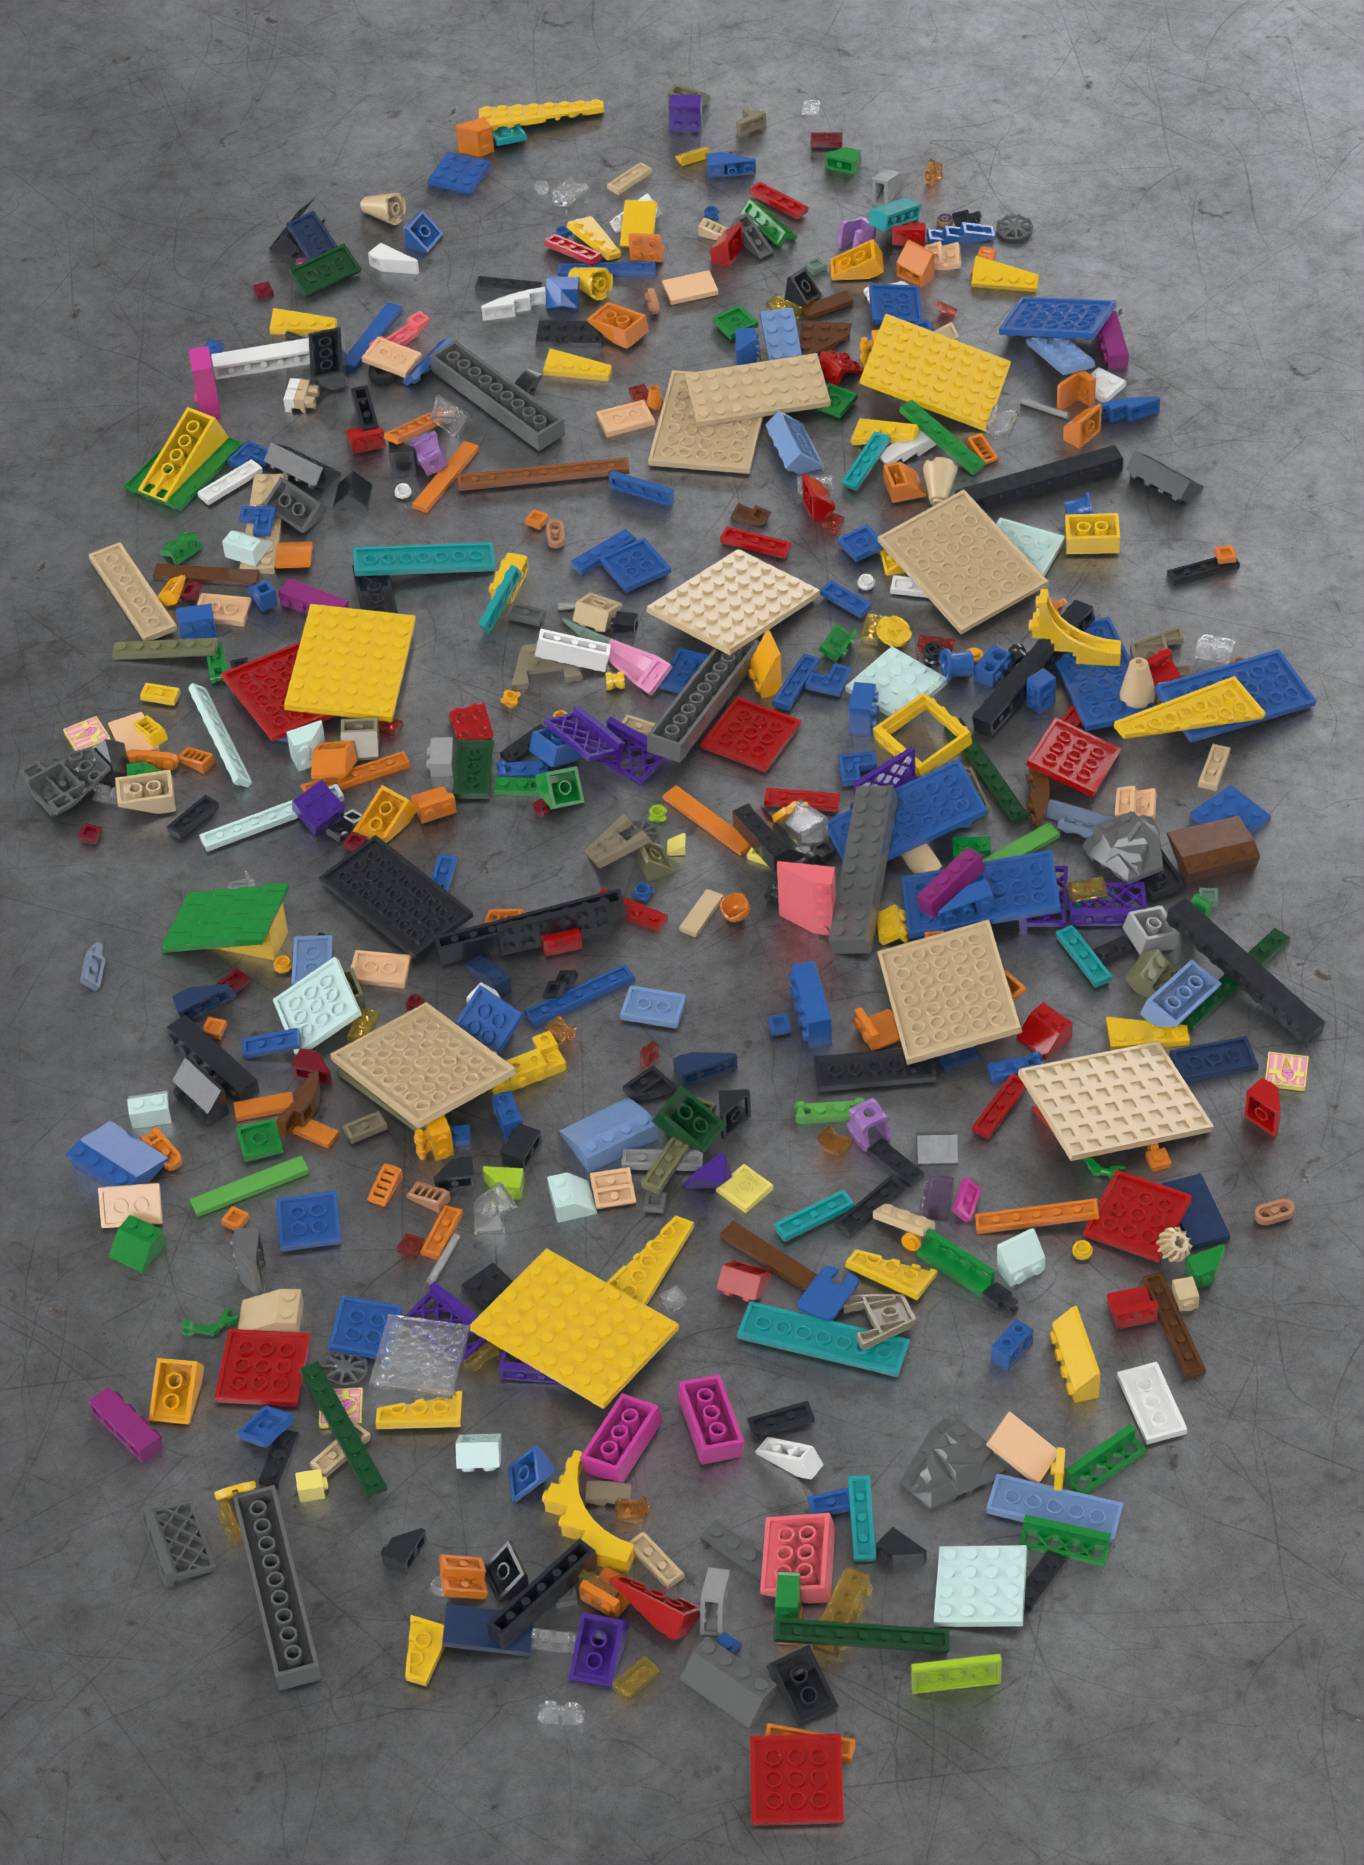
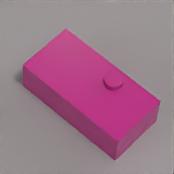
[188,346,221,420]
[677,1374,744,1465]
[580,1393,663,1483]

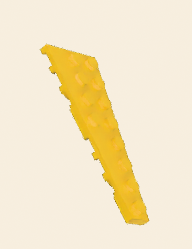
[479,99,604,131]
[1114,676,1266,739]
[606,1216,694,1305]

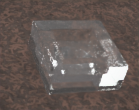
[802,100,820,116]
[659,1285,688,1313]

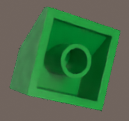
[535,766,585,809]
[109,1215,166,1273]

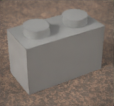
[426,737,454,777]

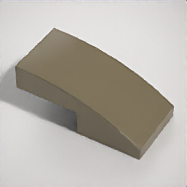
[584,1481,631,1507]

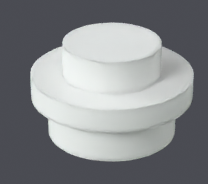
[394,483,412,499]
[858,574,875,590]

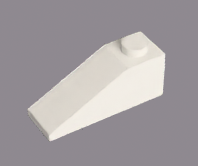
[755,1437,824,1479]

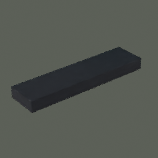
[475,276,543,294]
[1167,557,1240,586]
[835,1175,906,1238]

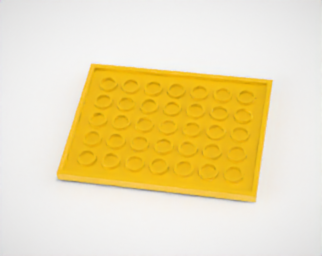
[859,314,1011,432]
[284,604,416,722]
[470,1248,679,1409]

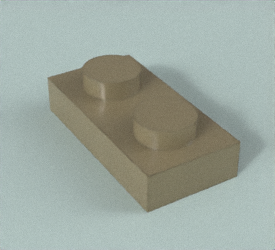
[342,1111,388,1144]

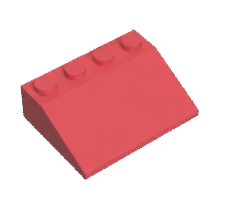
[777,861,836,935]
[760,1513,835,1603]

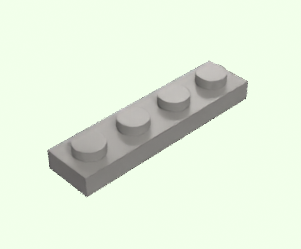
[622,1149,704,1171]

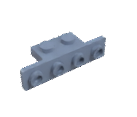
[1047,799,1115,838]

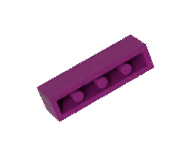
[1097,311,1129,369]
[278,578,350,615]
[917,847,985,919]
[88,1386,163,1463]

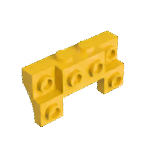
[490,1031,567,1095]

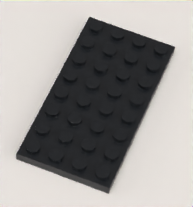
[319,835,474,960]

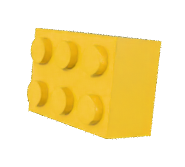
[1065,513,1120,554]

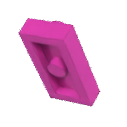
[952,1177,981,1223]

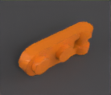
[127,749,179,770]
[139,1126,182,1171]

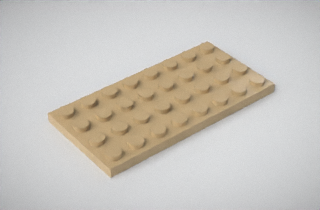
[685,353,831,427]

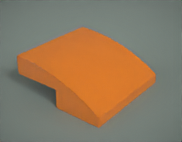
[275,541,313,568]
[439,1554,488,1599]

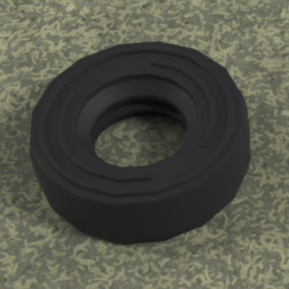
[368,365,398,384]

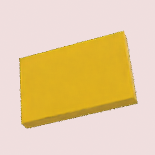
[620,200,658,248]

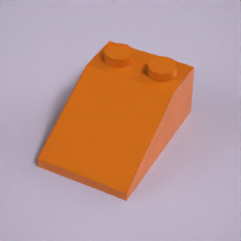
[587,302,649,349]

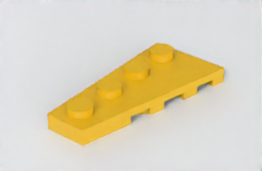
[567,216,621,261]
[971,256,1039,292]
[269,308,337,334]
[543,348,612,381]
[850,418,919,446]
[1105,1017,1190,1051]
[845,1249,938,1300]
[375,1390,463,1429]

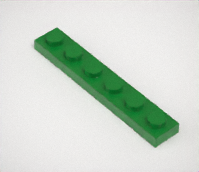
[899,400,986,475]

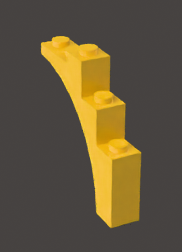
[1029,589,1121,666]
[542,1450,635,1574]

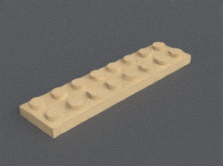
[240,474,289,574]
[88,542,177,641]

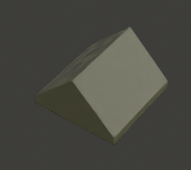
[635,842,675,882]

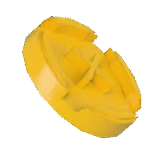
[876,616,912,647]
[214,1481,257,1501]

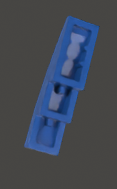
[926,222,995,245]
[1089,397,1160,422]

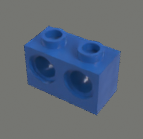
[974,645,1012,688]
[1026,668,1056,714]
[491,1091,523,1140]
[991,1319,1034,1371]

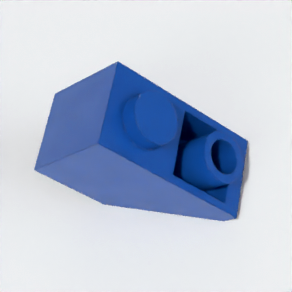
[247,580,278,612]

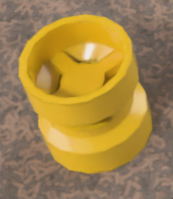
[605,671,625,691]

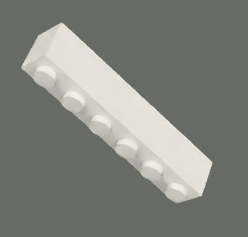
[211,338,310,380]

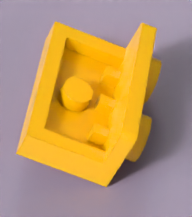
[877,904,909,946]

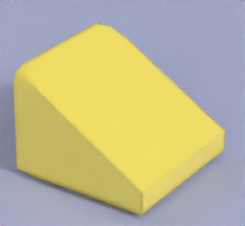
[667,833,686,856]

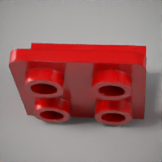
[892,222,926,246]
[819,350,864,386]
[346,424,386,454]
[1144,648,1182,685]
[448,703,494,741]
[542,928,582,957]
[1107,1286,1159,1329]

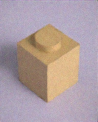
[1171,1276,1199,1312]

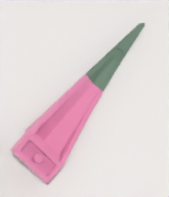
[562,618,673,696]

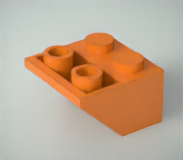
[896,240,934,288]
[883,462,926,503]
[311,740,357,780]

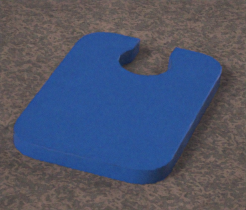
[798,1266,859,1321]

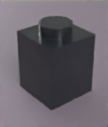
[611,611,639,639]

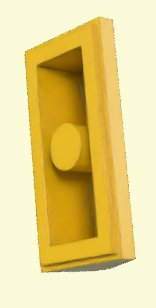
[675,147,711,166]
[880,549,906,575]

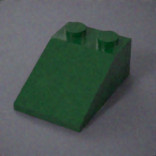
[652,1085,727,1153]

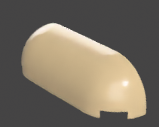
[901,843,942,874]

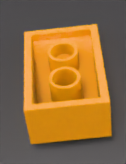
[830,239,884,281]
[748,630,782,698]
[353,785,418,843]
[148,1358,204,1425]

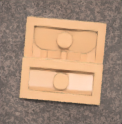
[925,241,961,270]
[1115,786,1157,820]
[590,1167,636,1209]

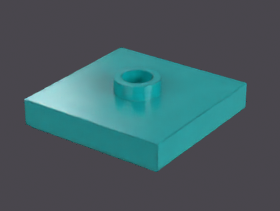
[492,124,527,146]

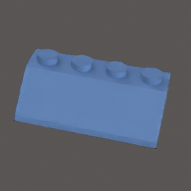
[766,411,824,474]
[1140,960,1222,1027]

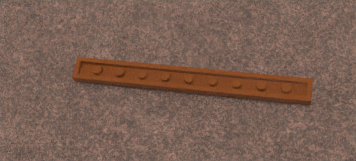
[457,457,630,491]

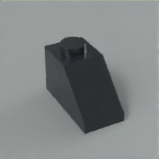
[434,1156,476,1191]
[876,1527,927,1568]
[381,1528,427,1575]

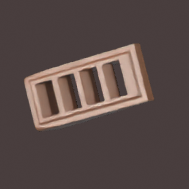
[406,1182,451,1214]

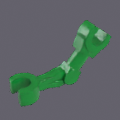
[1080,1157,1125,1180]
[182,1308,239,1336]

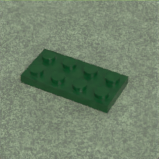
[289,243,361,298]
[452,740,495,799]

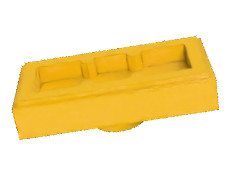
[1051,1447,1065,1491]

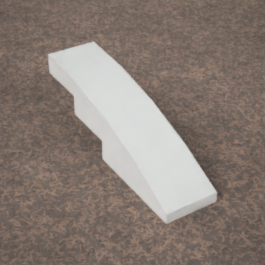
[481,287,546,321]
[879,431,936,465]

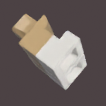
[283,378,320,413]

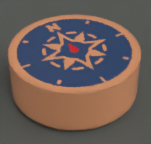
[937,213,953,228]

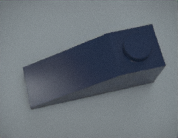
[464,955,512,998]
[172,984,237,1020]
[673,1052,738,1087]

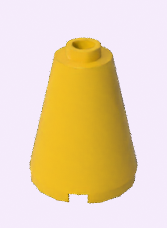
[568,267,613,300]

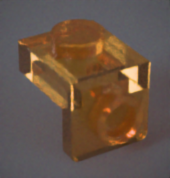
[925,159,942,187]
[544,1015,578,1046]
[817,1126,853,1157]
[615,1495,650,1525]

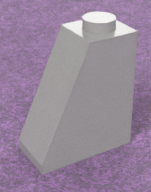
[872,169,901,206]
[700,1568,730,1636]

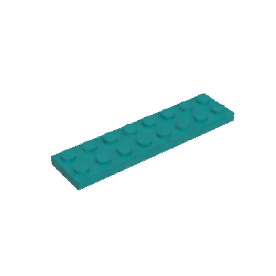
[352,542,495,576]
[737,1301,910,1377]

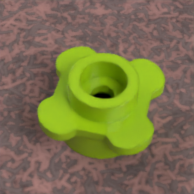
[648,804,667,822]

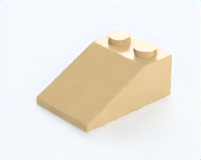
[115,770,176,814]
[238,1289,304,1333]

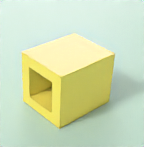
[296,1469,328,1502]

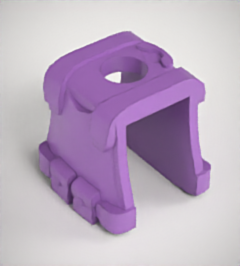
[837,216,876,249]
[408,431,448,477]
[847,1098,892,1152]

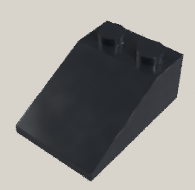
[766,1645,838,1726]

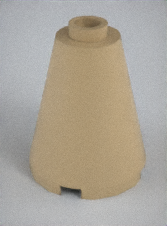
[360,192,406,225]
[923,457,958,506]
[1120,657,1156,709]

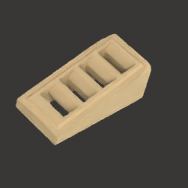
[698,218,728,240]

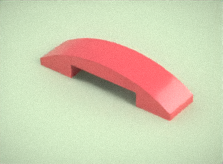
[368,311,430,347]

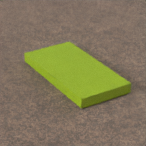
[911,1654,1002,1694]

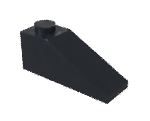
[351,385,379,432]

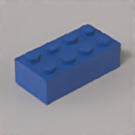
[789,961,832,1048]

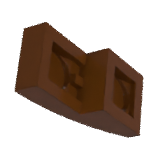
[730,503,771,525]

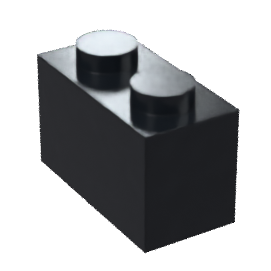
[500,1123,542,1171]

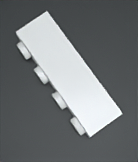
[535,629,611,672]

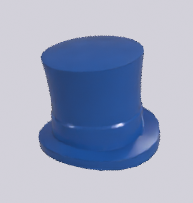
[1064,491,1094,515]
[939,648,974,683]

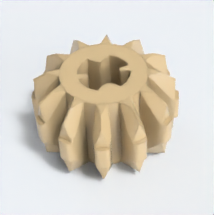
[1156,1227,1193,1262]

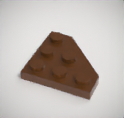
[799,320,852,355]

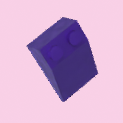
[568,1612,630,1687]

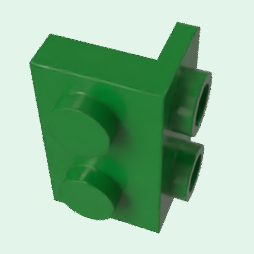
[160,531,203,565]
[818,623,858,662]

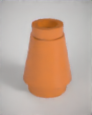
[647,385,663,410]

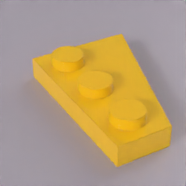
[405,1615,445,1687]

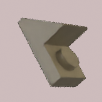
[736,109,766,137]

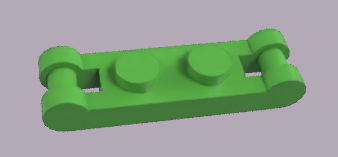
[794,1097,867,1124]

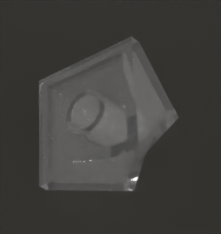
[430,395,472,438]
[786,799,828,846]
[474,1182,518,1235]

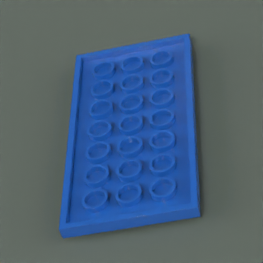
[1054,617,1154,731]
[1154,649,1317,743]
[823,759,988,862]
[901,850,1061,939]

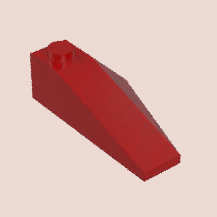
[609,1575,701,1640]

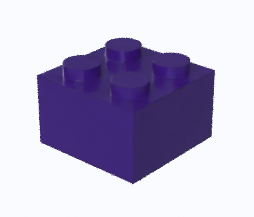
[669,95,703,132]
[292,780,345,836]

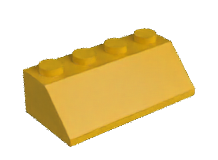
[1049,1306,1100,1403]

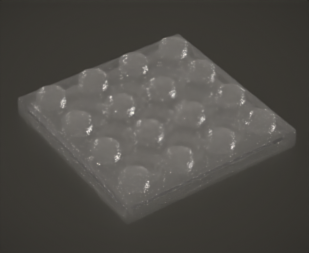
[369,1314,470,1399]

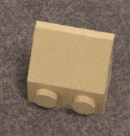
[573,593,622,632]

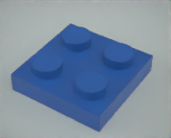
[837,524,884,562]
[237,1405,295,1448]

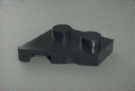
[623,1065,678,1102]

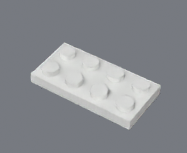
[1117,1362,1187,1445]

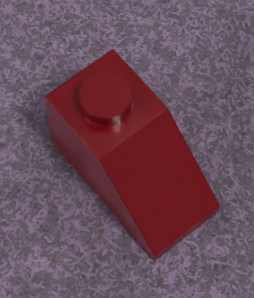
[292,1048,332,1086]

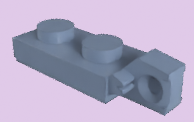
[80,942,106,991]

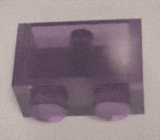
[920,1174,954,1222]

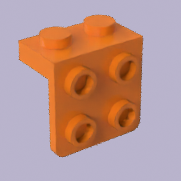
[628,233,665,262]
[1057,370,1096,410]
[410,786,457,824]
[853,1007,900,1051]
[579,1567,630,1619]

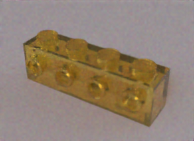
[813,1566,873,1658]

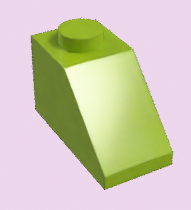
[483,1166,525,1200]

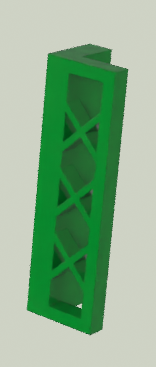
[741,199,798,247]
[917,1228,995,1298]
[1064,1424,1147,1494]
[1019,1514,1111,1567]

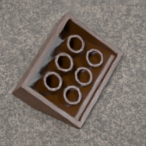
[1167,815,1260,883]

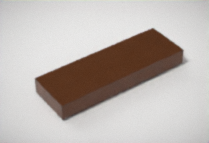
[802,291,853,320]

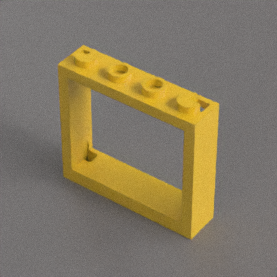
[873,692,972,778]

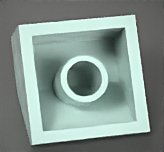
[222,531,273,566]
[287,720,325,771]
[127,1090,172,1129]
[547,1173,597,1223]
[997,1228,1046,1287]
[456,1433,502,1472]

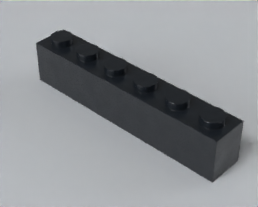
[167,1015,260,1101]
[487,1538,597,1650]

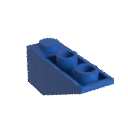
[706,152,756,178]
[938,879,996,926]

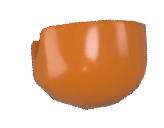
[720,893,750,923]

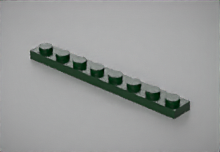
[945,718,1028,825]
[1180,928,1290,1032]
[299,1361,387,1498]
[774,1617,950,1653]

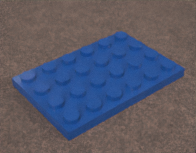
[999,297,1116,340]

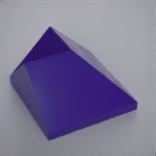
[682,1152,732,1189]

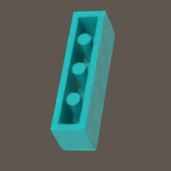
[868,197,922,231]

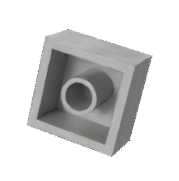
[1123,906,1180,955]

